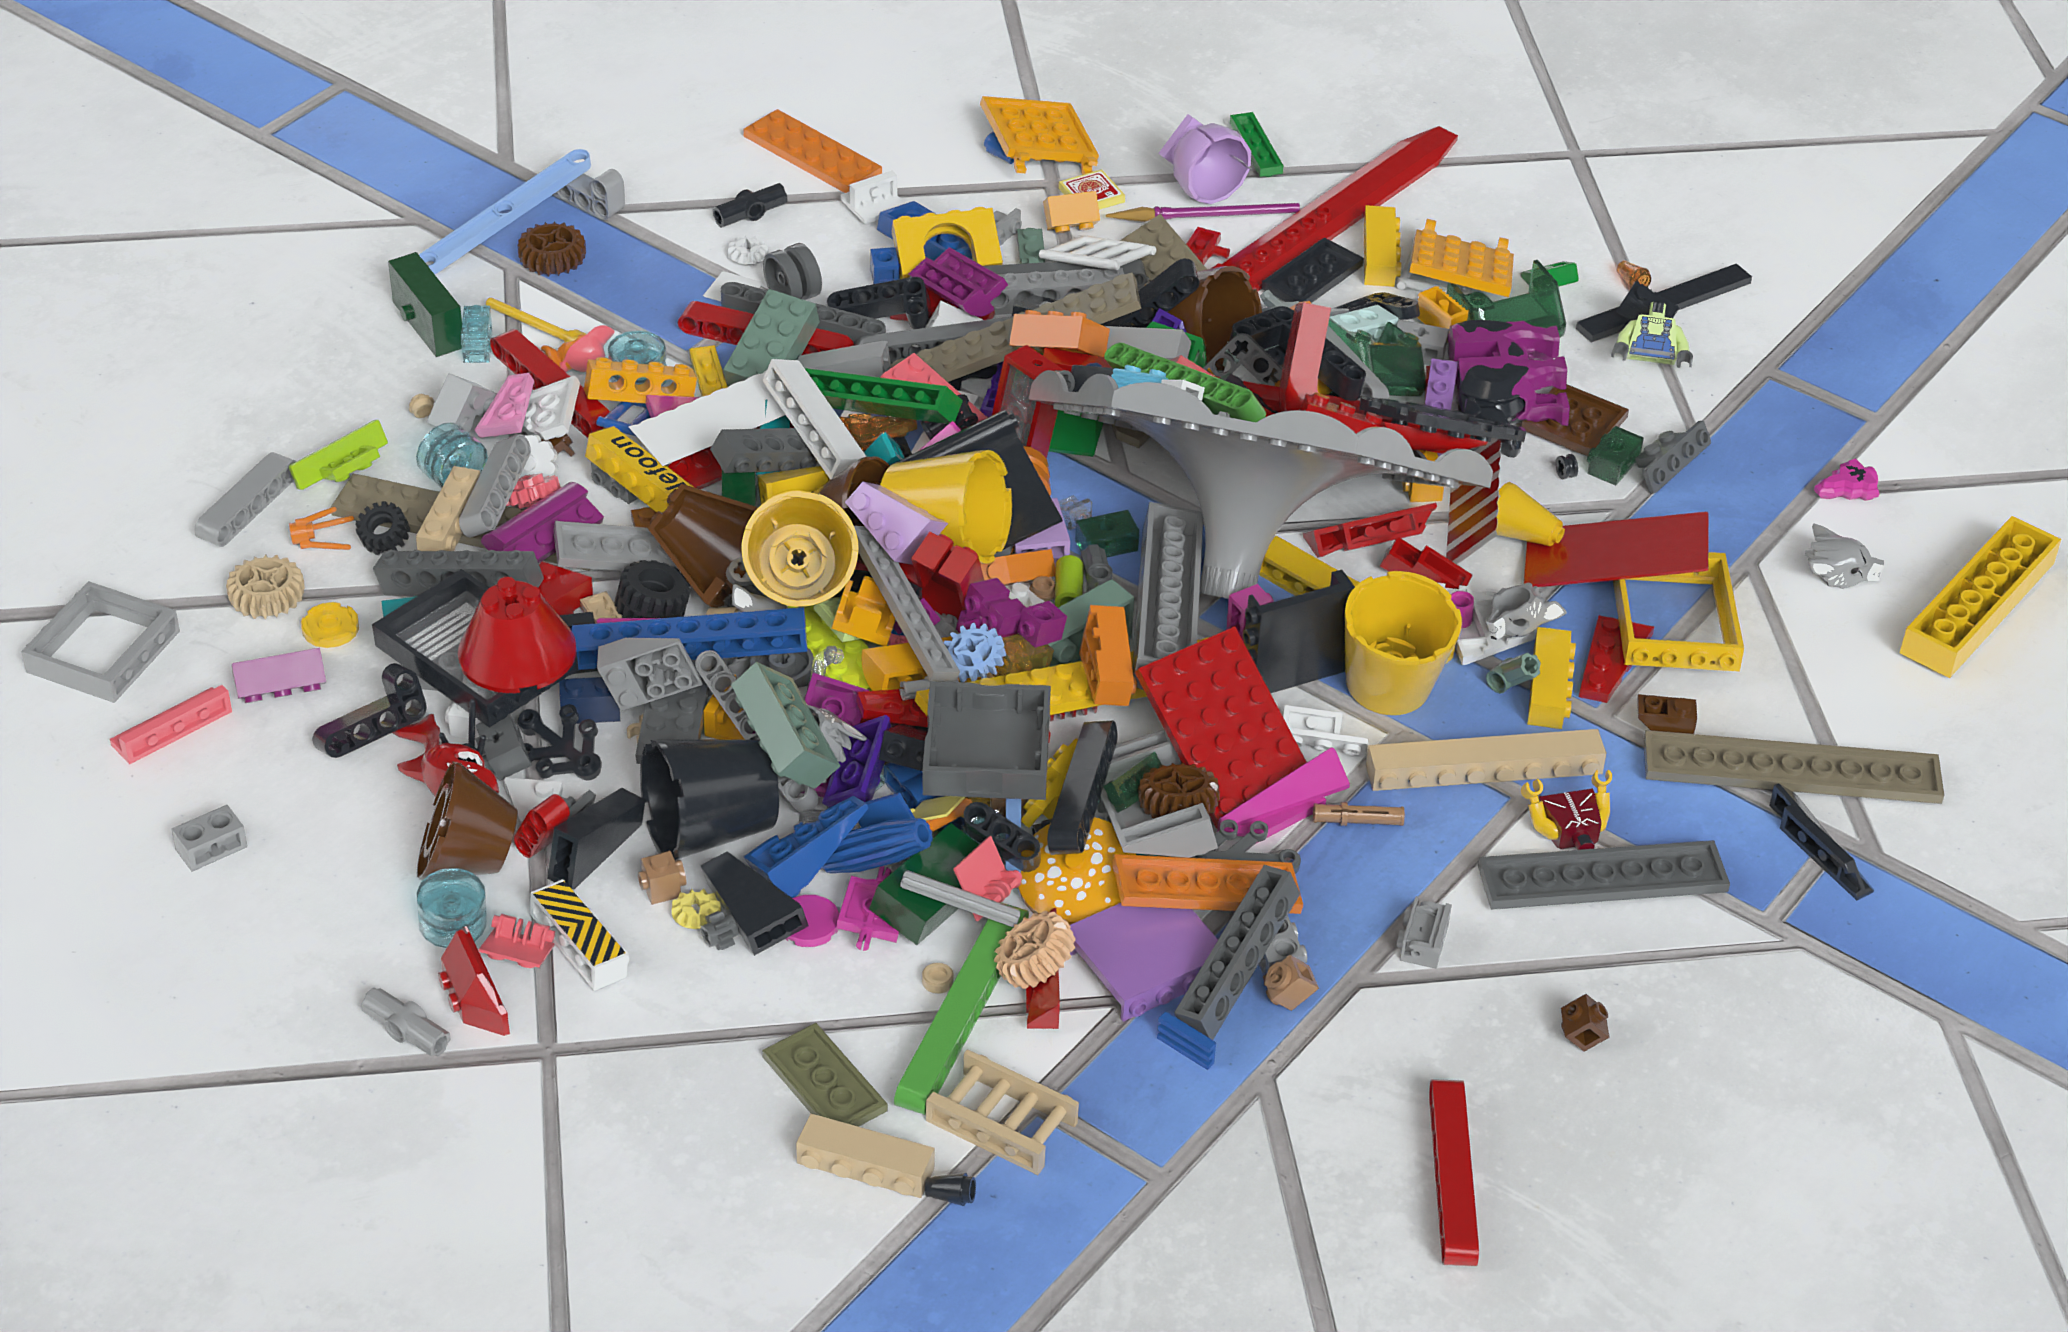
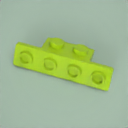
[289,420,388,490]

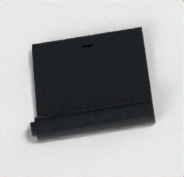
[890,410,1063,553]

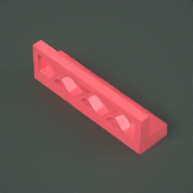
[110,685,232,765]

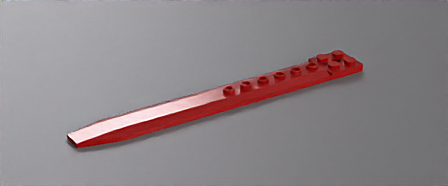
[1211,126,1458,291]

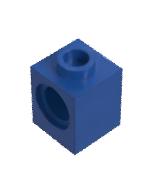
[870,247,899,284]

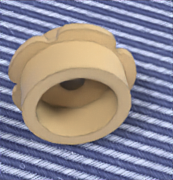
[409,394,434,418]

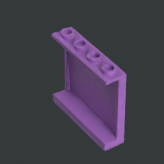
[1070,903,1218,1022]

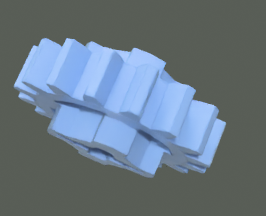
[944,623,1006,682]

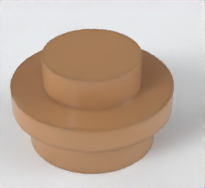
[1029,576,1055,602]

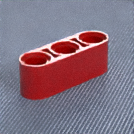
[514,794,570,858]

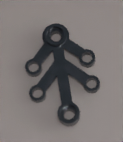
[518,704,602,781]

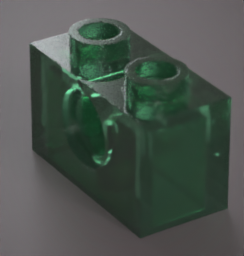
[1587,426,1644,486]
[1075,510,1139,557]

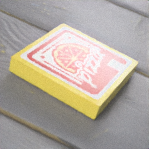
[1059,169,1125,210]

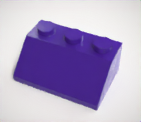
[822,715,891,808]

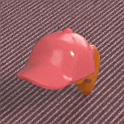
[541,325,615,372]

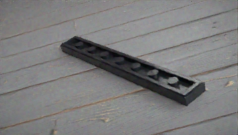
[1576,263,1752,343]

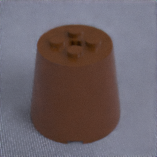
[1143,266,1262,372]

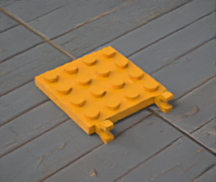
[980,96,1099,175]
[1409,219,1514,297]

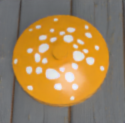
[1018,817,1136,925]

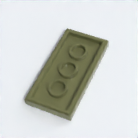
[762,1023,888,1127]

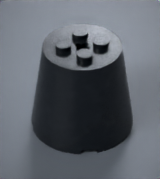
[640,739,779,860]

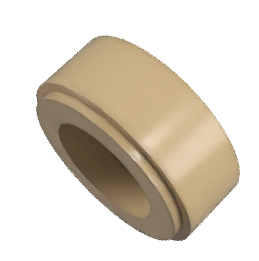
[922,963,954,994]

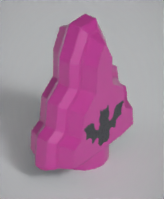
[1814,458,1879,501]

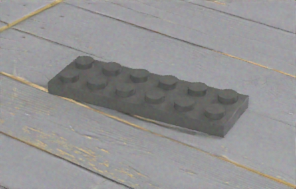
[635,660,713,764]

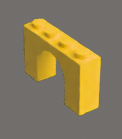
[891,207,1003,279]

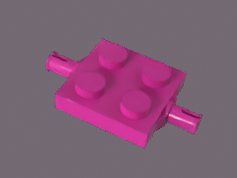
[836,866,899,951]

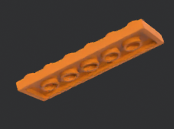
[744,109,882,193]
[1112,854,1303,914]

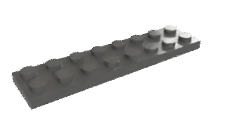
[1478,840,1730,910]

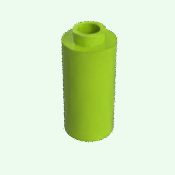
[1055,555,1083,608]

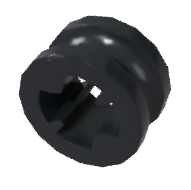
[1556,454,1578,480]

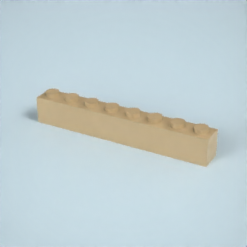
[1366,729,1607,791]

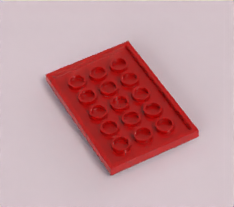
[1135,626,1307,829]

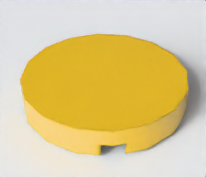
[301,602,359,648]

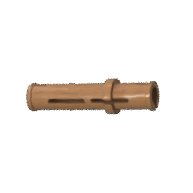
[1313,802,1405,826]

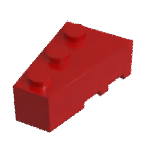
[538,561,593,615]

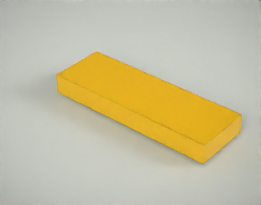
[689,345,728,397]

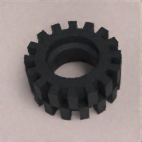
[355,501,410,555]

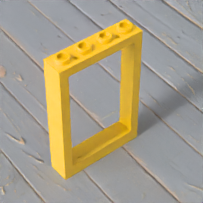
[1613,552,1744,672]

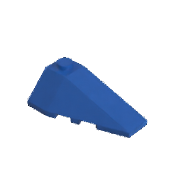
[743,796,869,898]

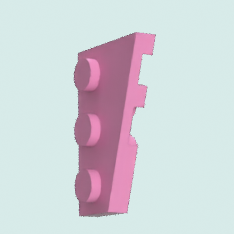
[475,373,534,438]

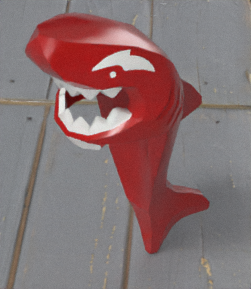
[393,714,499,797]

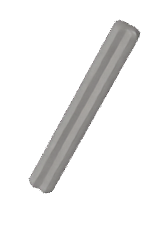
[900,870,1020,927]

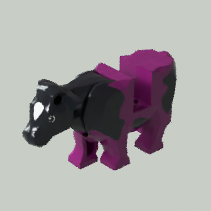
[1448,320,1570,458]

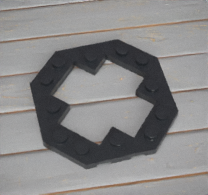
[1359,395,1526,446]

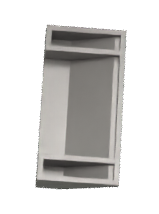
[1101,729,1218,858]

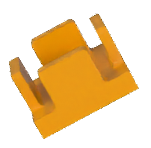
[831,576,896,646]

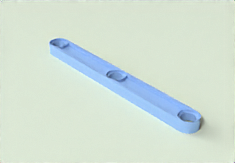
[419,149,591,274]

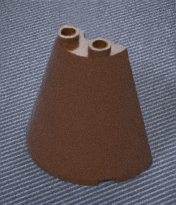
[648,484,758,608]

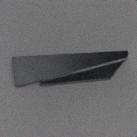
[1769,783,1874,901]

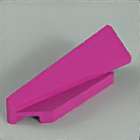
[1217,747,1350,843]

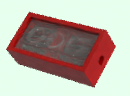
[992,345,1064,459]

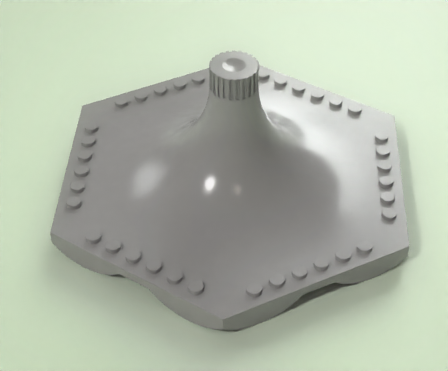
[1029,370,1493,599]

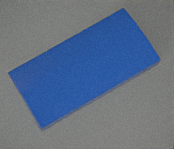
[877,201,972,261]

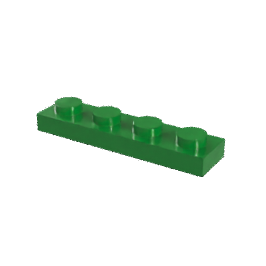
[1230,112,1284,177]

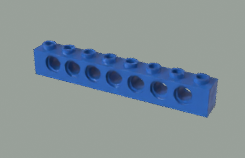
[572,607,807,670]

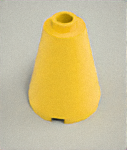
[1496,482,1565,546]

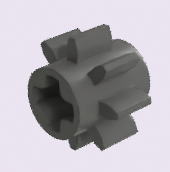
[701,911,739,950]

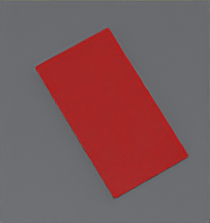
[1524,512,1709,587]

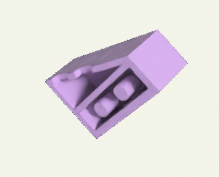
[845,482,948,565]

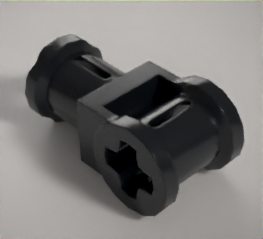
[921,394,978,440]

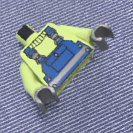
[1611,302,1693,368]

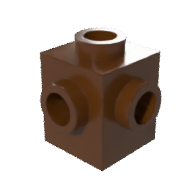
[1561,994,1610,1052]

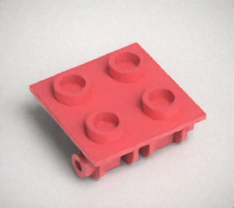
[953,836,1022,921]
[478,914,555,968]

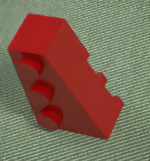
[1299,392,1387,434]

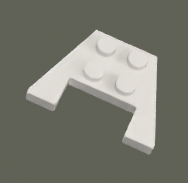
[1438,583,1537,665]

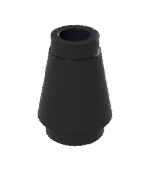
[925,1173,976,1206]

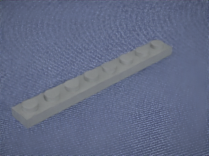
[854,526,960,682]

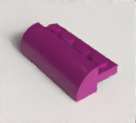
[908,247,1008,317]
[481,482,604,563]

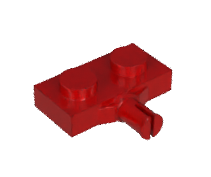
[1186,227,1230,265]

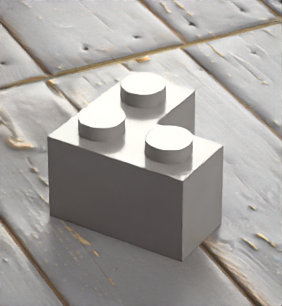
[427,373,497,439]

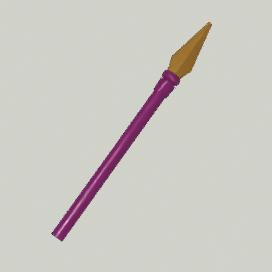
[1106,203,1300,222]

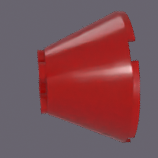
[458,577,577,693]

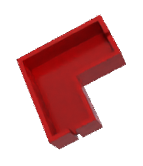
[898,531,984,620]

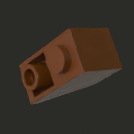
[1637,694,1697,734]

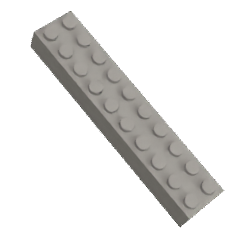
[1132,502,1203,690]

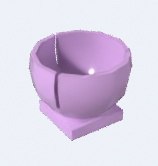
[1159,114,1251,204]

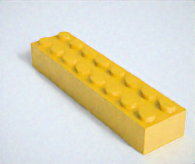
[1900,516,2061,678]

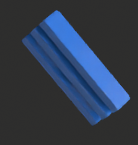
[1157,1011,1216,1070]

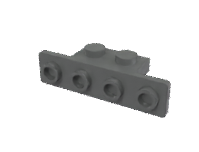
[1635,421,1711,493]

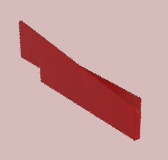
[1302,503,1437,558]
[1026,908,1060,1029]

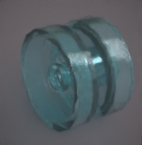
[608,331,667,386]
[416,422,488,488]
[417,868,487,948]

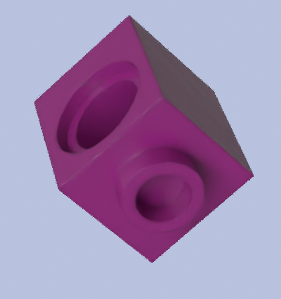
[1017,601,1067,648]

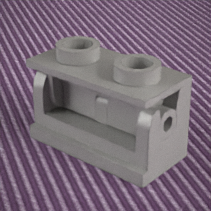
[1397,896,1452,969]

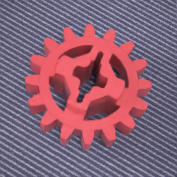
[506,473,561,509]

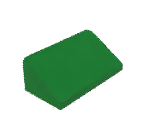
[1521,261,1579,292]

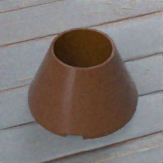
[417,761,518,881]

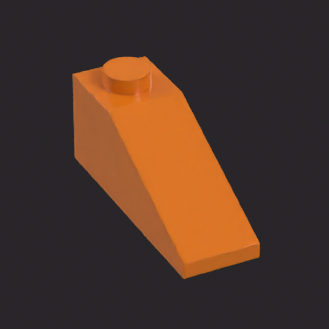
[980,549,1056,586]

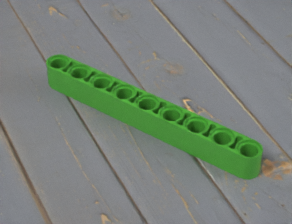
[1104,342,1266,422]
[894,902,1029,1115]

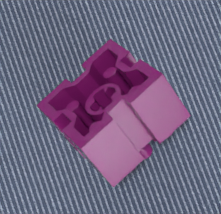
[955,578,1026,660]

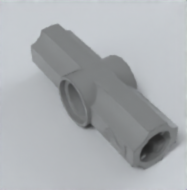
[361,988,451,1056]

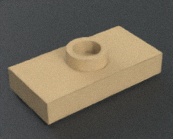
[580,591,622,624]

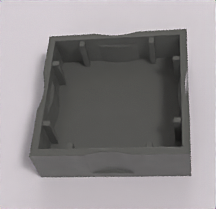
[923,681,1051,800]

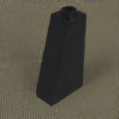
[547,788,646,889]
[700,851,809,956]

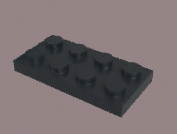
[1262,237,1364,303]

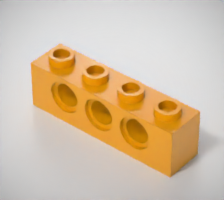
[584,357,697,403]

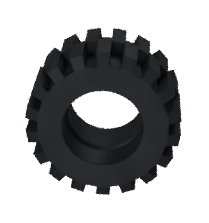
[614,560,691,618]

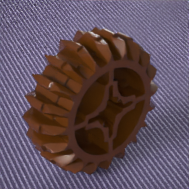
[517,221,586,277]
[1138,762,1220,819]

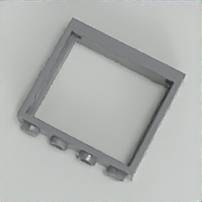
[21,581,180,703]

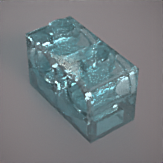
[461,305,493,363]

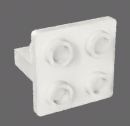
[841,170,905,224]

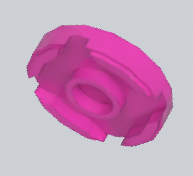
[786,895,839,947]

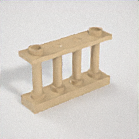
[926,1049,1079,1175]

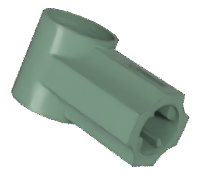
[1486,652,1541,694]

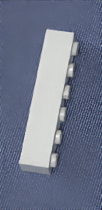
[762,359,866,480]

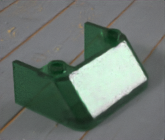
[1446,259,1567,338]
[1328,318,1427,397]

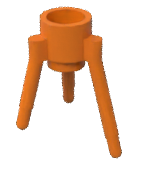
[289,507,354,550]

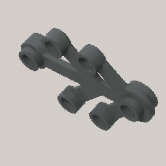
[1184,819,1301,874]

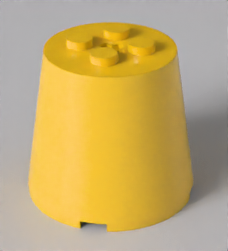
[880,450,1012,564]
[742,491,858,607]
[1345,571,1462,715]

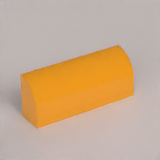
[862,636,981,691]

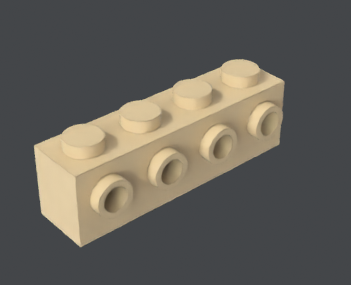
[416,466,480,551]

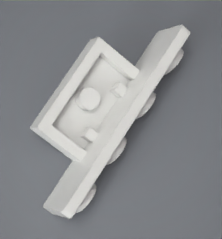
[1283,705,1368,755]

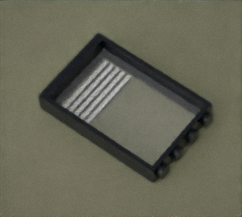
[372,569,579,728]

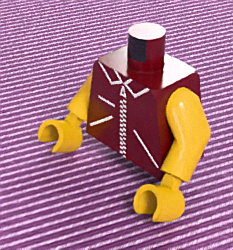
[1521,770,1612,850]

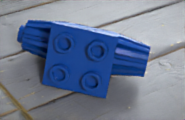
[822,793,933,873]

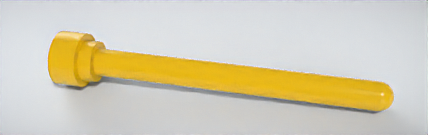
[486,298,586,343]

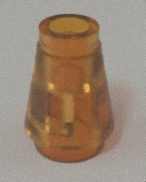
[1617,260,1652,288]

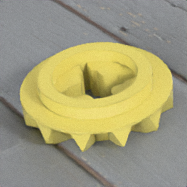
[671,888,721,929]

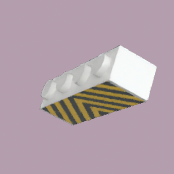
[530,880,629,991]

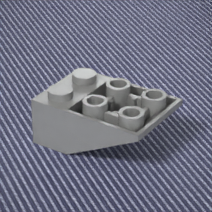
[597,638,703,711]

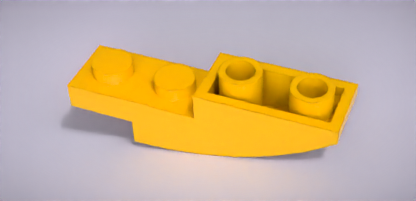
[1021,738,1078,828]

